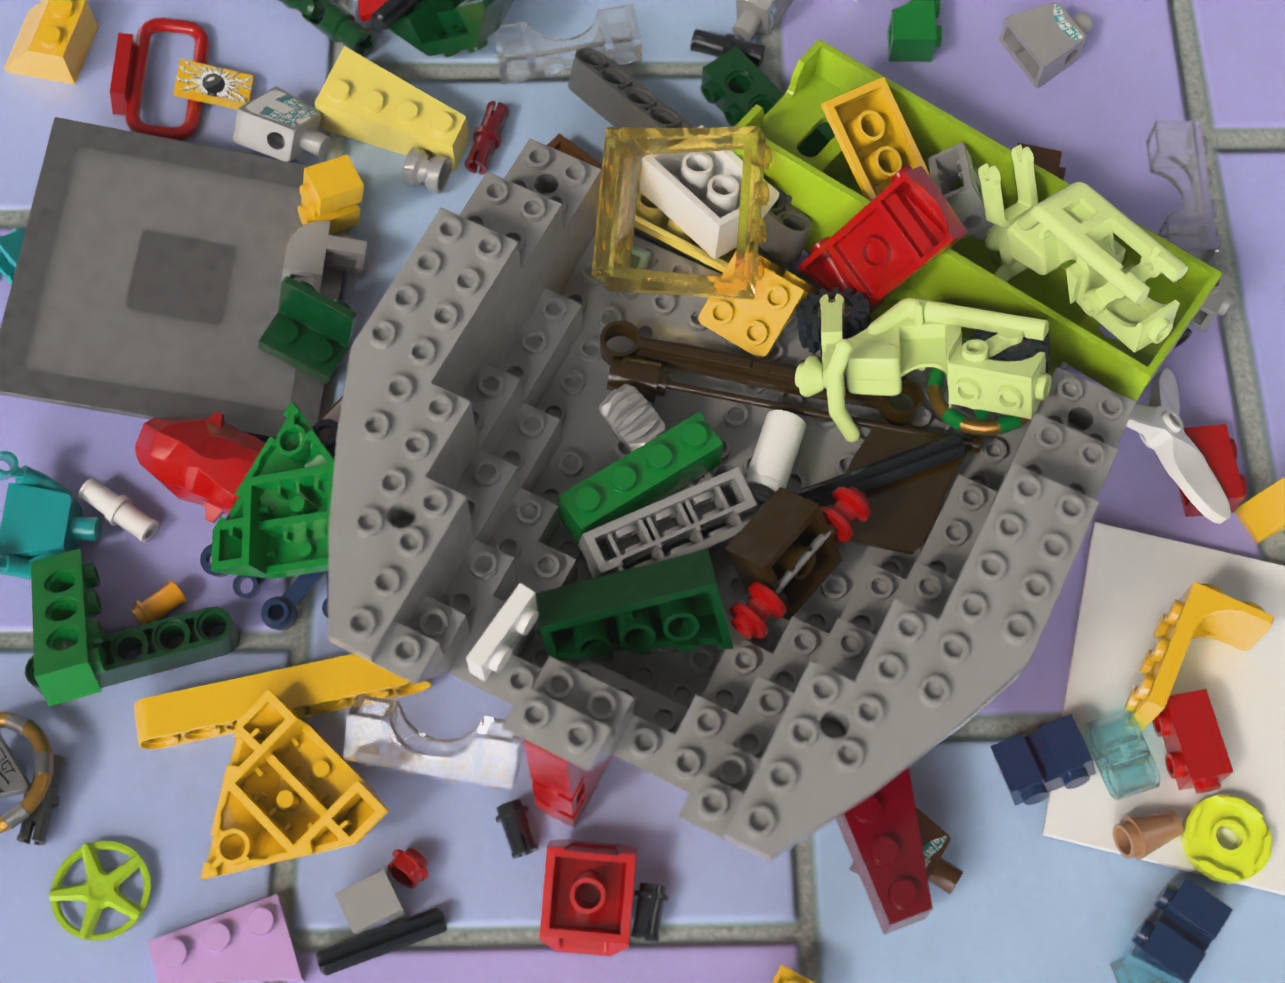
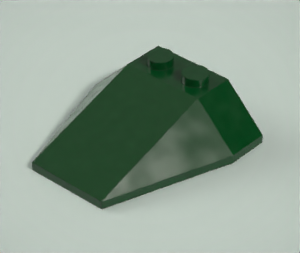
[389,0,514,57]

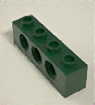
[701,46,830,157]

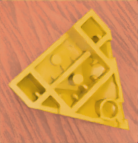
[200,689,389,880]

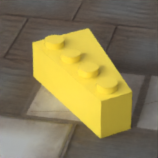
[314,46,470,171]

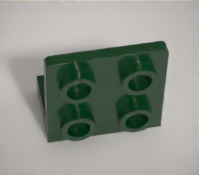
[258,276,357,385]

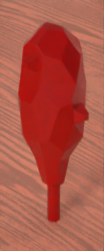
[135,411,265,523]

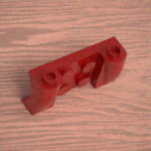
[797,165,968,313]

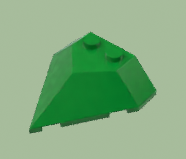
[211,401,335,579]

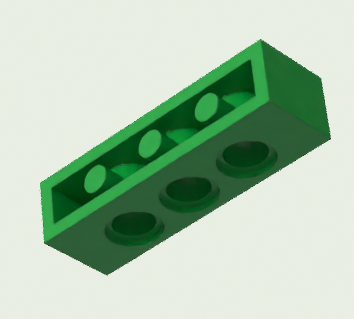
[31,548,107,706]

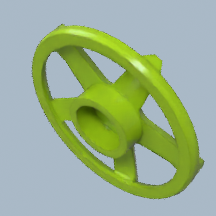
[49,841,151,941]

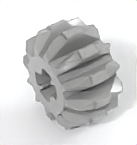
[599,384,667,452]

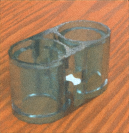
[1084,710,1160,800]

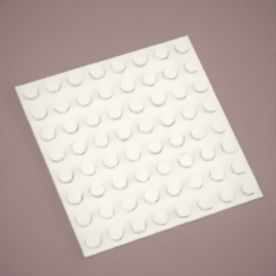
[1042,522,1285,895]

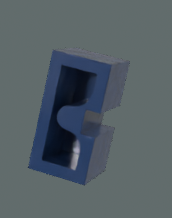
[990,714,1096,806]
[1129,877,1233,983]

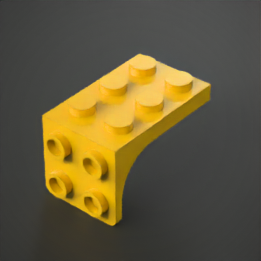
[698,251,819,359]
[1124,581,1274,732]

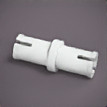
[78,477,159,543]

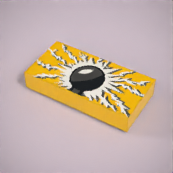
[173,59,254,110]

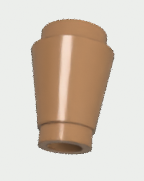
[1113,811,1183,860]

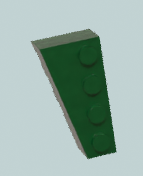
[536,549,734,660]

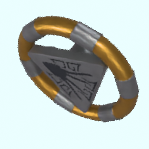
[0,712,53,833]

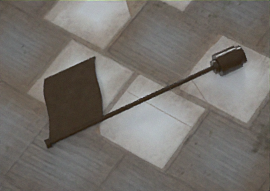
[607,355,982,555]

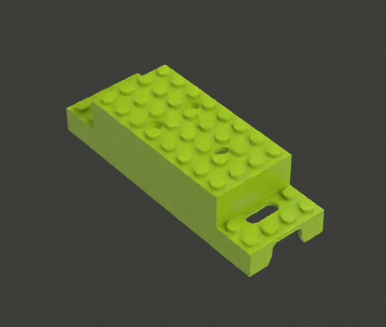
[730,39,1223,401]

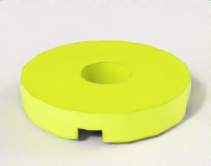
[1181,794,1273,884]

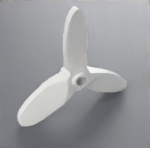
[1126,368,1231,524]

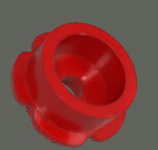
[387,847,429,889]

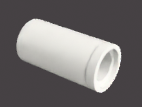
[745,410,806,502]

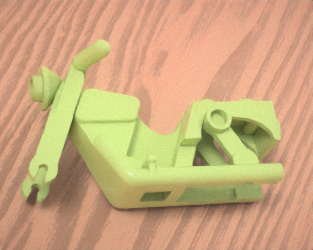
[978,144,1188,353]

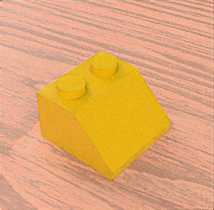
[4,0,98,84]

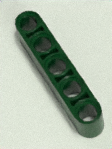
[25,607,240,696]

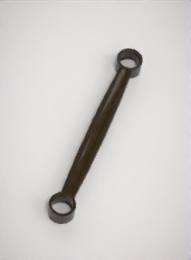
[600,320,923,426]

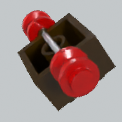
[725,487,871,639]

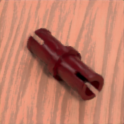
[464,101,510,175]

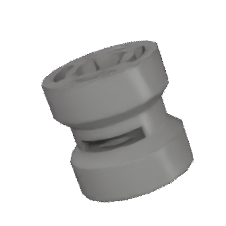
[402,147,451,194]

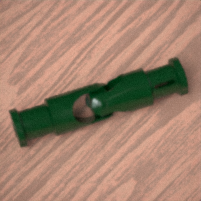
[279,0,377,57]

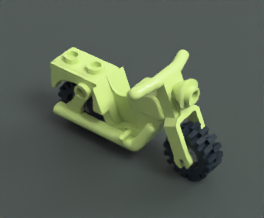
[795,287,1051,442]

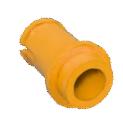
[130,580,187,625]

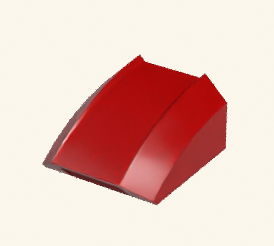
[539,839,637,956]

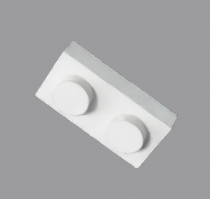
[466,583,539,681]

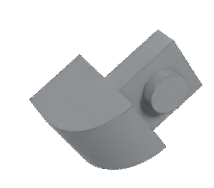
[282,221,367,293]

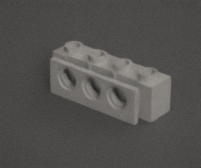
[578,467,757,578]

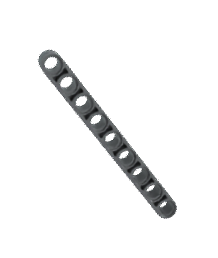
[568,48,812,263]

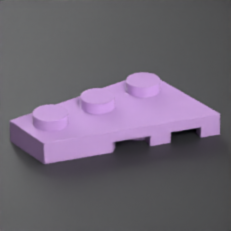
[147,894,305,983]

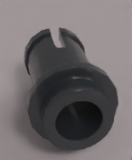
[495,799,539,859]
[631,883,669,942]

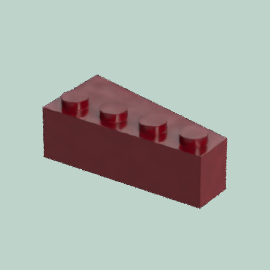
[836,767,933,934]

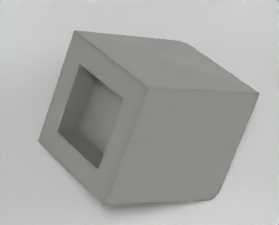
[335,869,407,934]

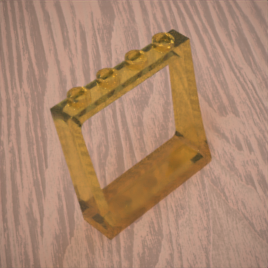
[591,126,772,300]

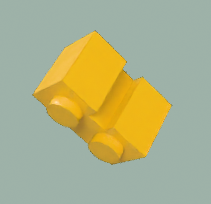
[298,154,364,235]

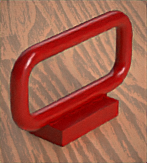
[109,18,210,141]

